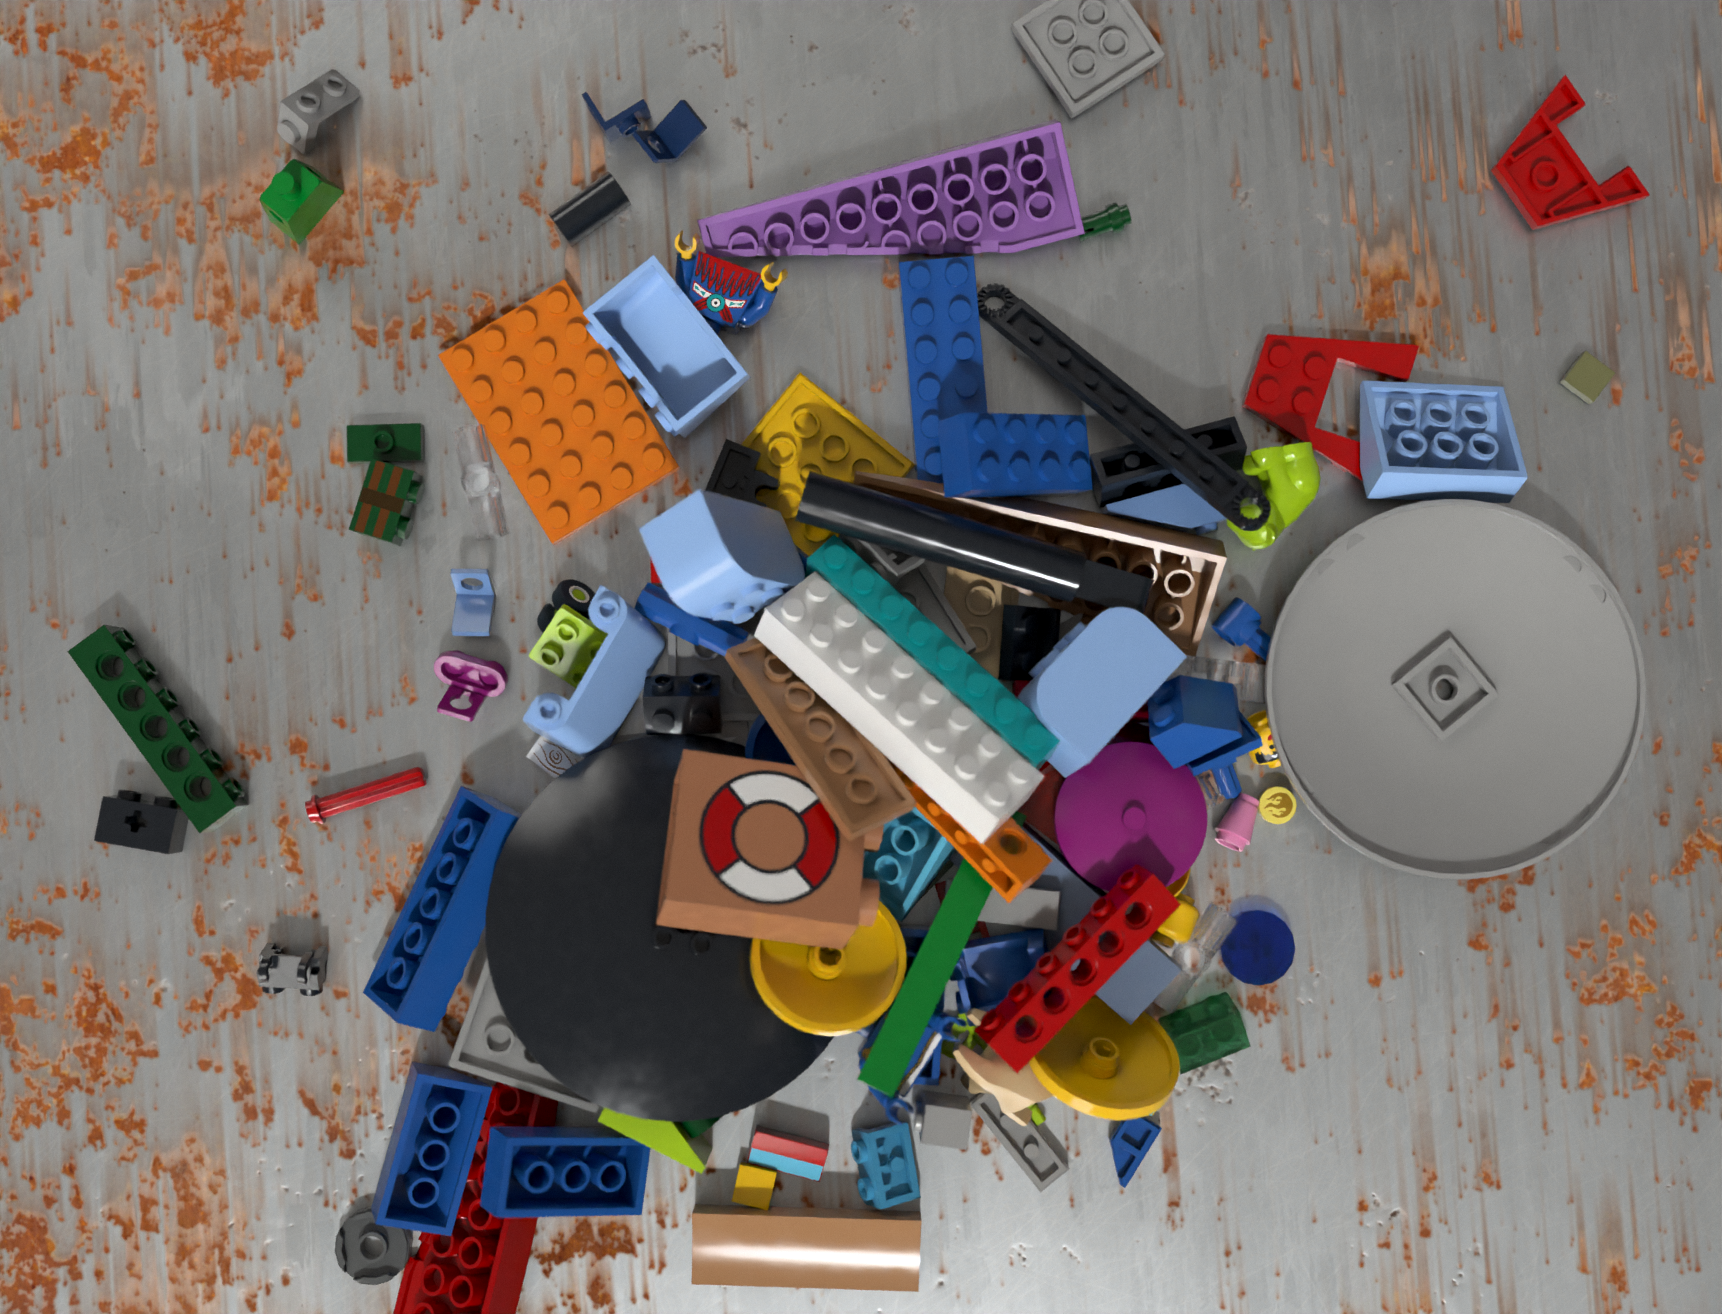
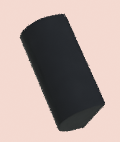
[548,171,631,247]

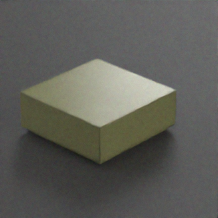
[1559,351,1615,404]

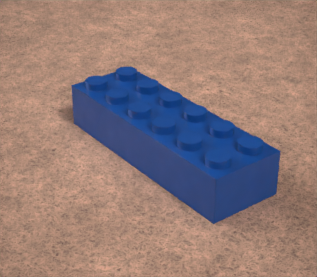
[898,256,988,484]
[363,786,521,1032]

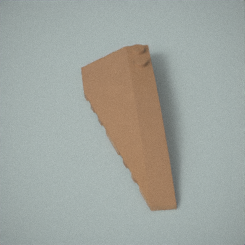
[853,471,1227,658]

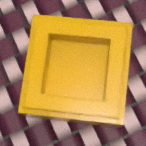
[731,1162,777,1210]

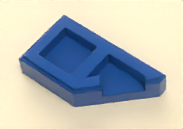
[1108,1116,1162,1188]

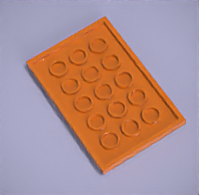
[438,279,680,545]

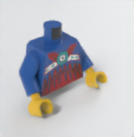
[674,230,788,335]

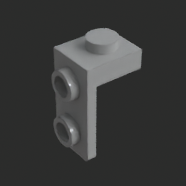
[277,69,360,155]

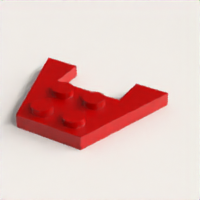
[1491,75,1650,230]

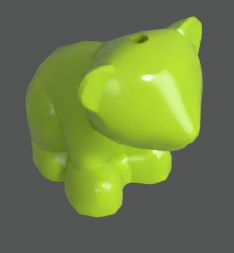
[1226,442,1321,551]

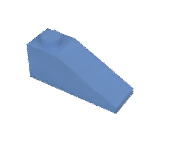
[1101,484,1227,535]

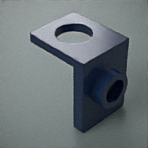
[582,92,651,143]
[632,100,707,163]

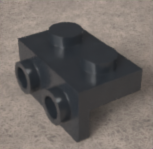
[642,673,722,735]

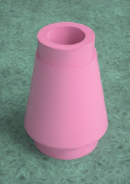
[1215,793,1259,852]

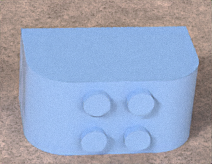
[639,489,805,624]
[1018,607,1187,778]

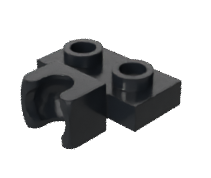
[705,439,780,507]

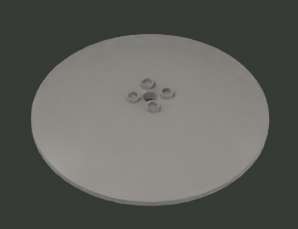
[1264,499,1646,880]

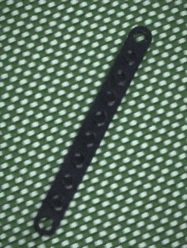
[977,283,1271,531]

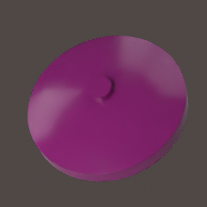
[1053,742,1208,891]

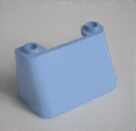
[522,585,665,759]

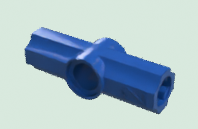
[634,582,750,657]

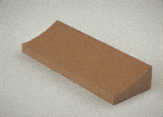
[691,1204,921,1292]

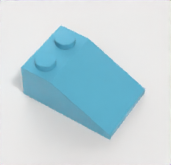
[862,807,956,922]

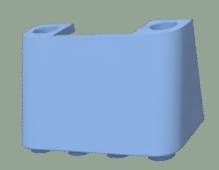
[582,255,751,438]

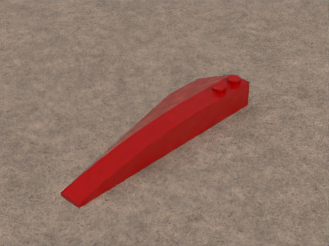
[393,1082,558,1314]

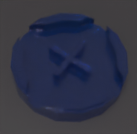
[1219,909,1295,986]

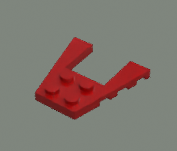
[1242,334,1419,484]

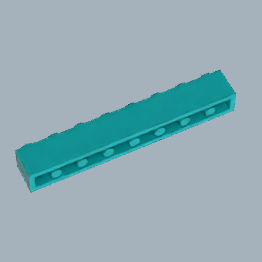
[805,534,1060,770]

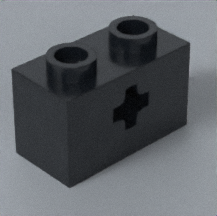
[94,790,189,854]

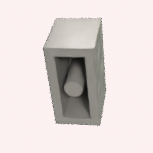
[912,1090,972,1150]

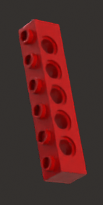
[974,864,1181,1074]

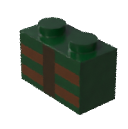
[349,458,425,547]

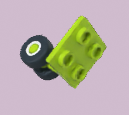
[529,579,608,688]

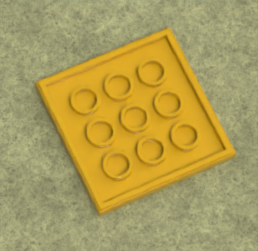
[741,372,915,557]

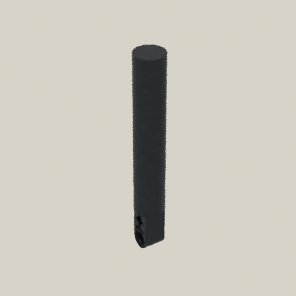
[795,471,1154,615]

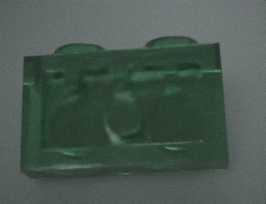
[1158,992,1251,1074]

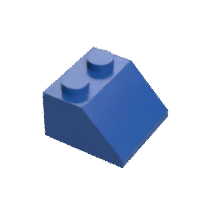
[1148,675,1242,769]

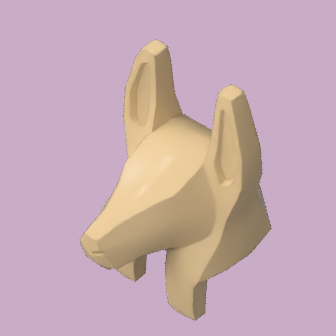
[953,1008,1053,1126]

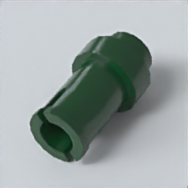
[1078,202,1132,242]

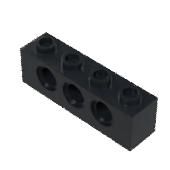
[1090,416,1247,508]

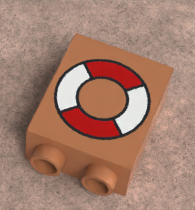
[656,749,884,950]

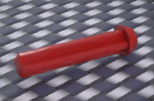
[305,767,426,824]

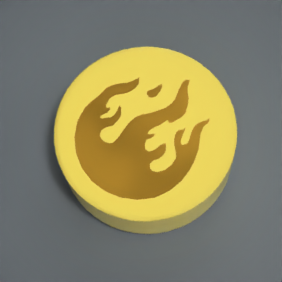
[1257,786,1297,824]

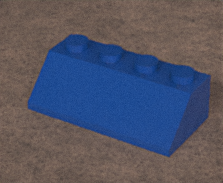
[371,1062,493,1236]

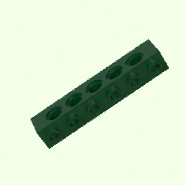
[67,624,249,833]

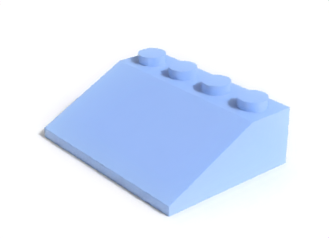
[1360,381,1528,503]

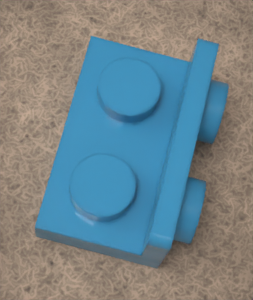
[851,1121,921,1209]

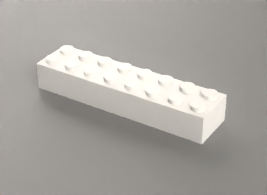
[754,571,1044,844]

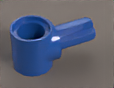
[1211,597,1271,662]

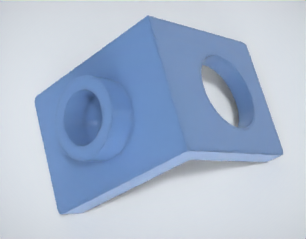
[450,569,496,636]

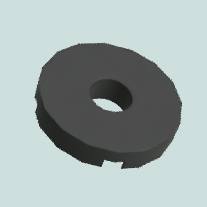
[335,1206,413,1285]

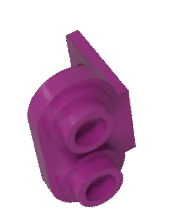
[434,650,508,722]

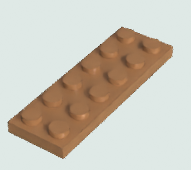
[725,638,917,842]

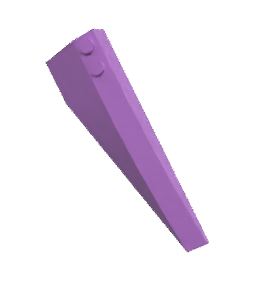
[697,119,1085,257]

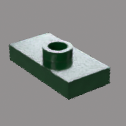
[346,423,424,464]

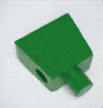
[259,159,344,245]

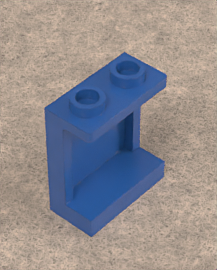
[950,928,1053,1026]

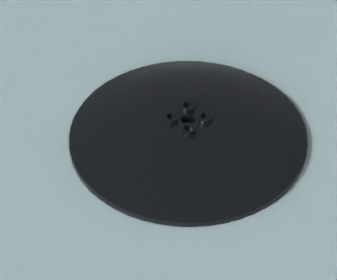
[485,734,834,1122]

